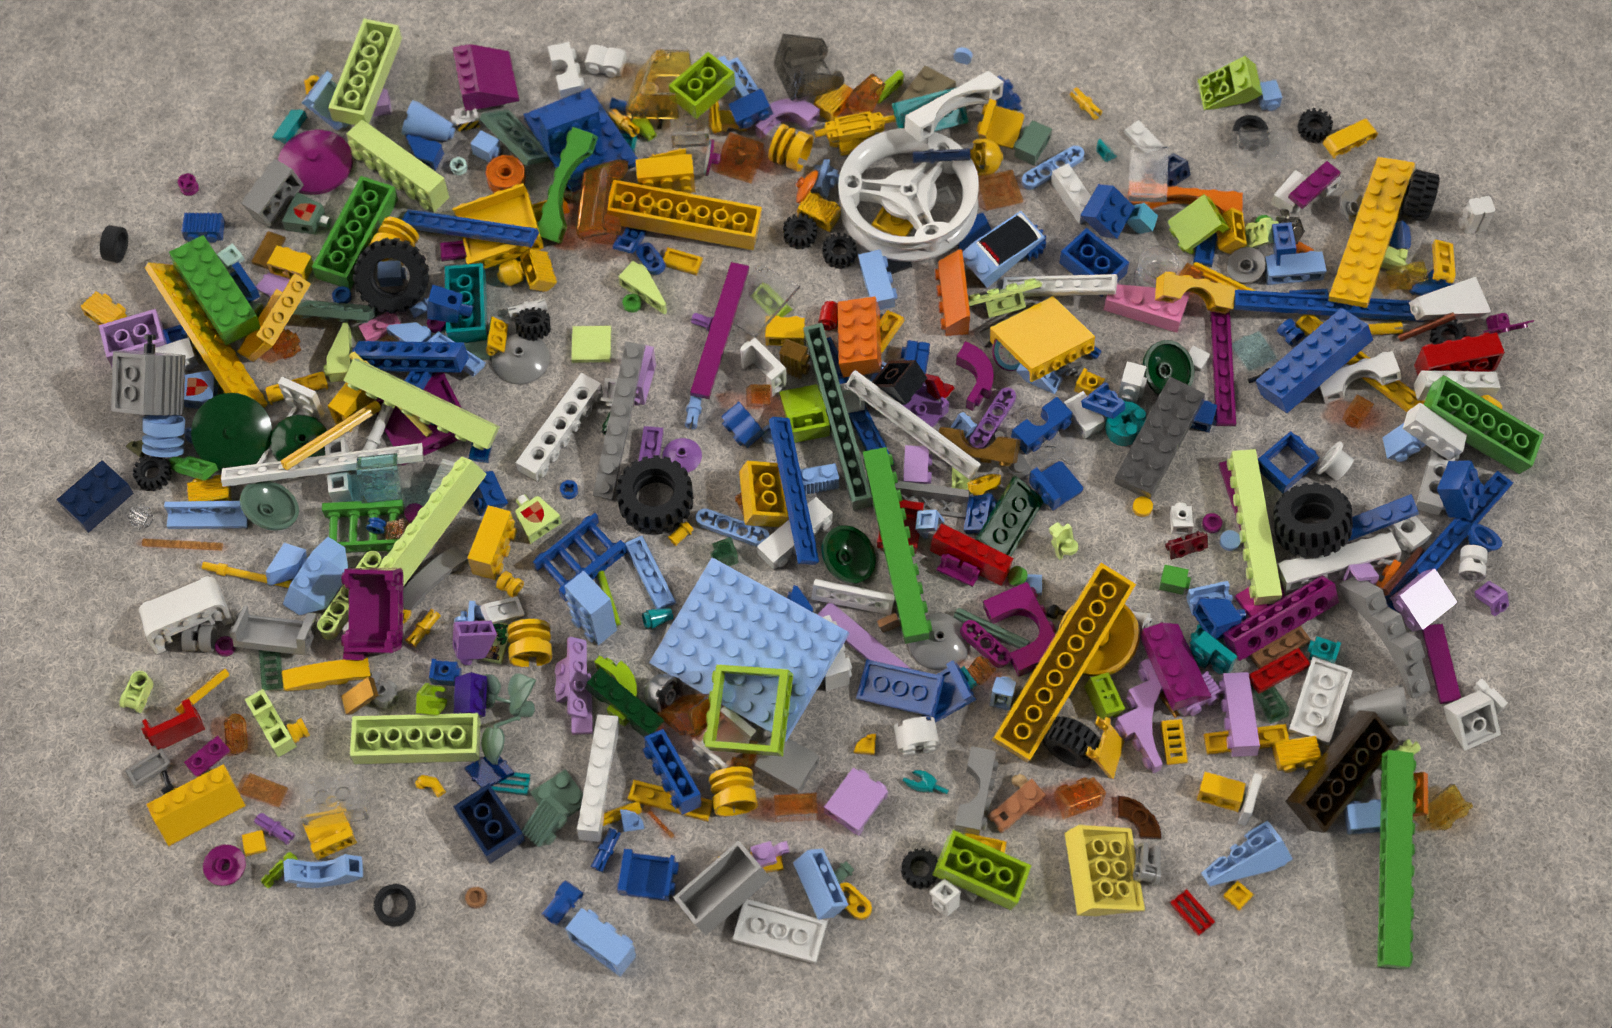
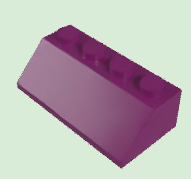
[1140,623,1212,711]

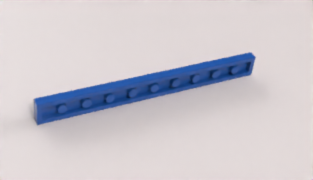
[1234,290,1424,322]
[1385,471,1514,613]

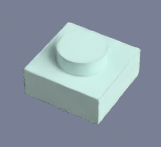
[217,243,245,270]

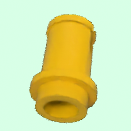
[668,521,694,546]

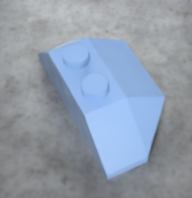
[283,537,348,615]

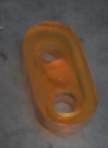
[224,713,248,755]

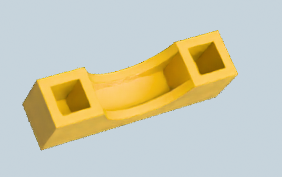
[1155,272,1235,314]

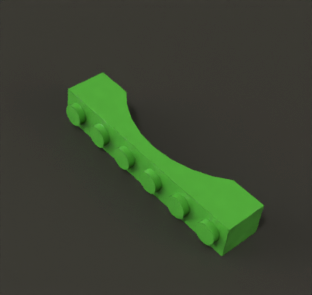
[537,127,598,244]

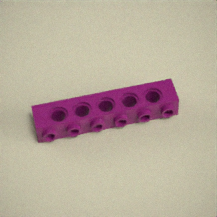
[1222,575,1339,661]

